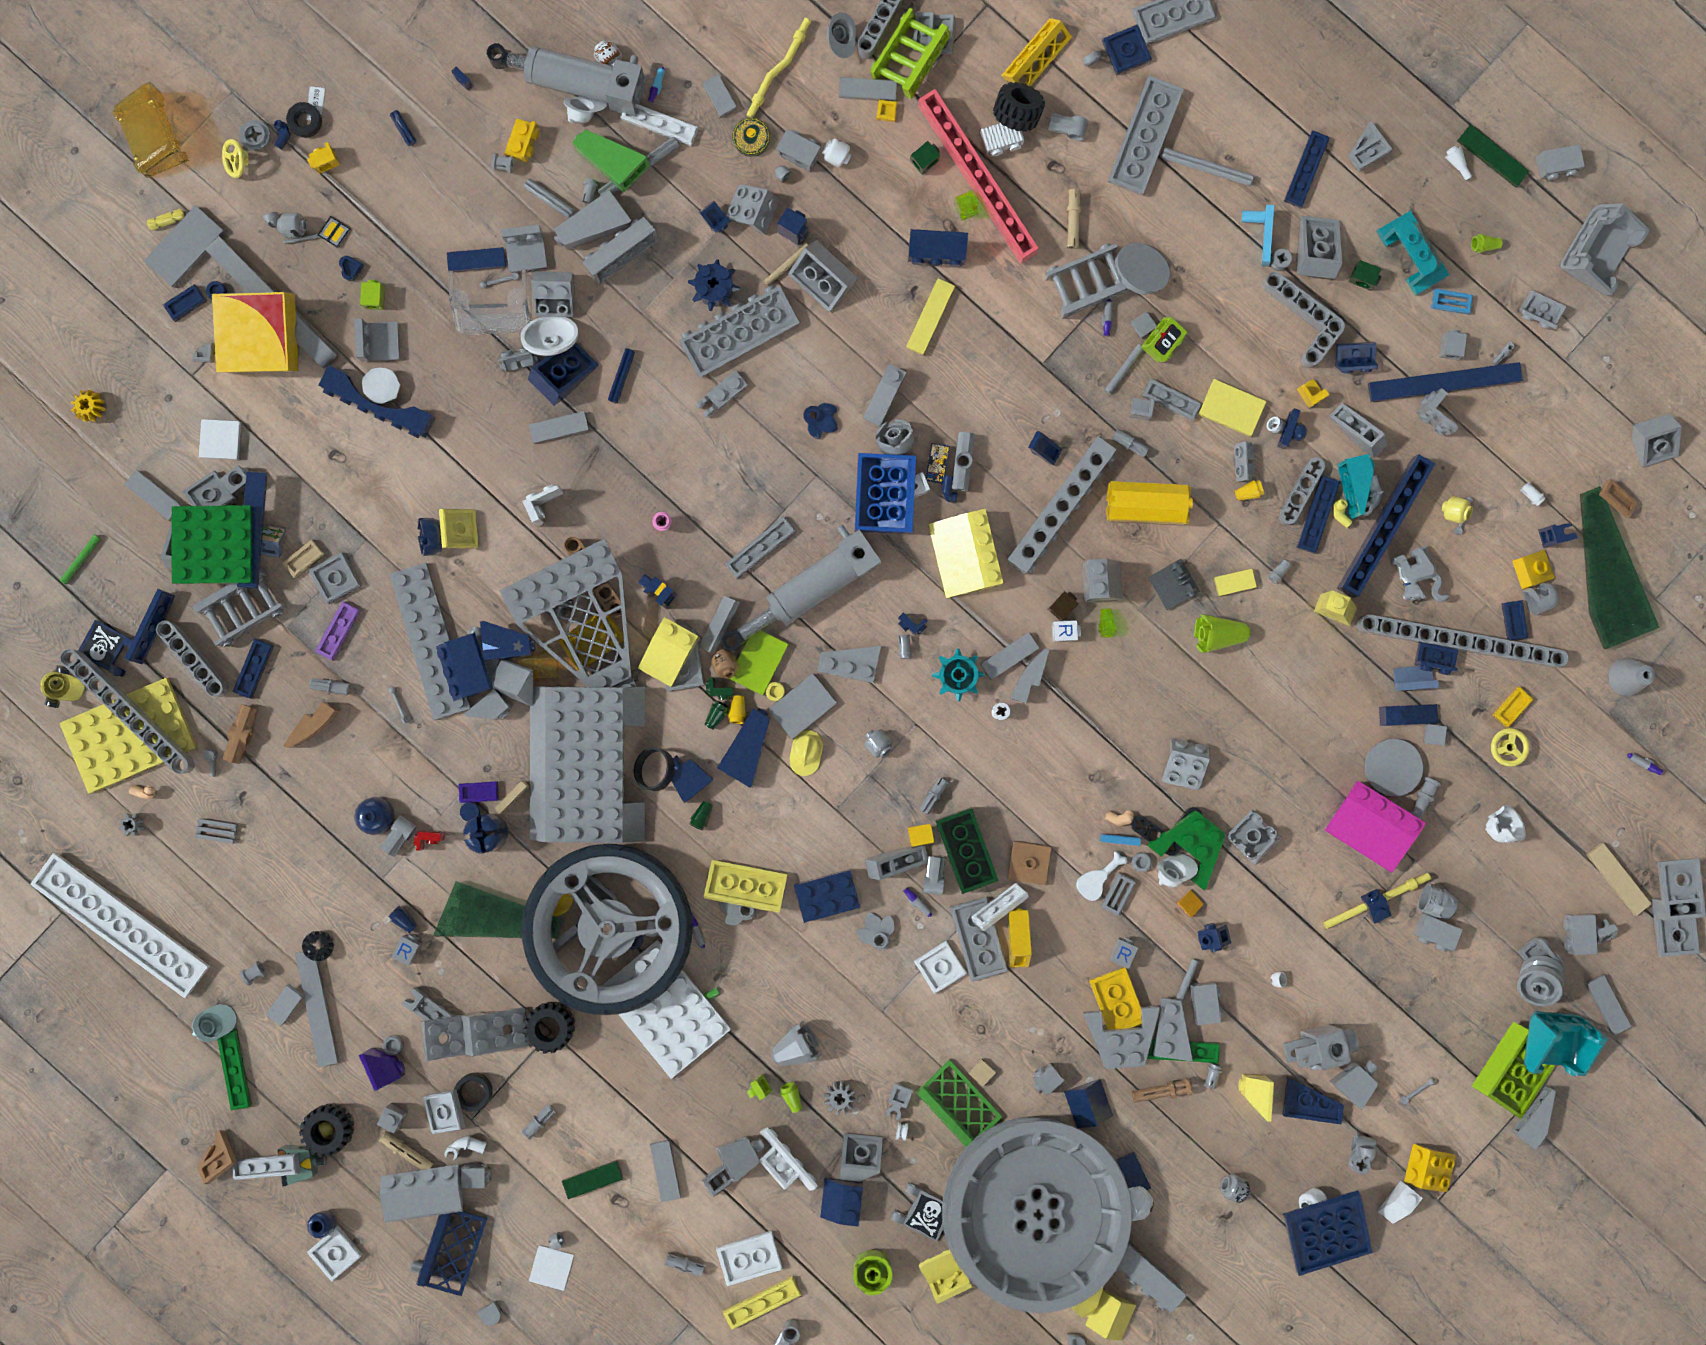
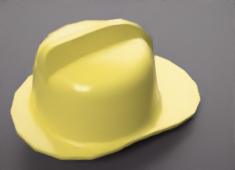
[790,730,823,776]

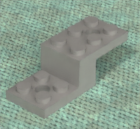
[1652,858,1706,957]
[421,1007,528,1061]

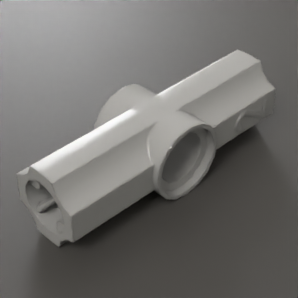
[952,432,975,491]

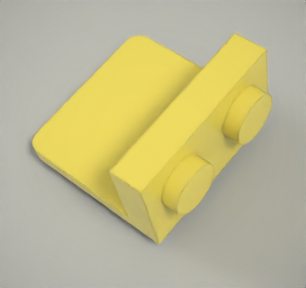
[919,1249,972,1304]

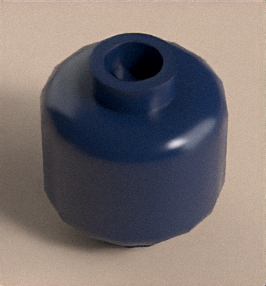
[307,1210,336,1239]

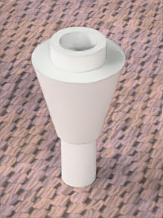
[1445,145,1472,180]

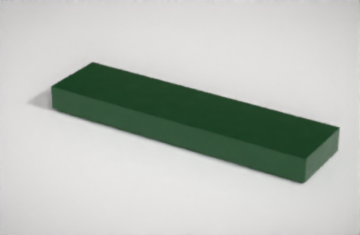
[1457,124,1530,188]

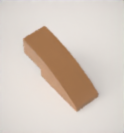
[283,702,340,748]

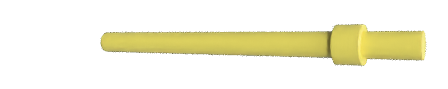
[1323,873,1431,929]

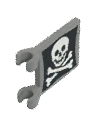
[891,1183,944,1242]

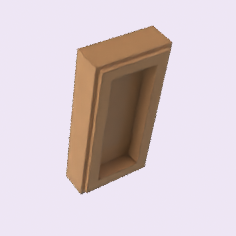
[1599,479,1638,518]

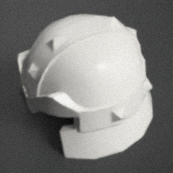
[1485,804,1526,843]

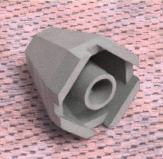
[771,1020,821,1066]

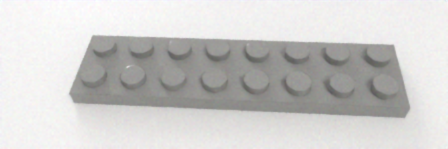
[389,563,471,720]

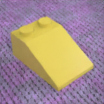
[638,617,700,687]

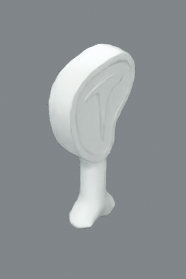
[1076,851,1127,901]

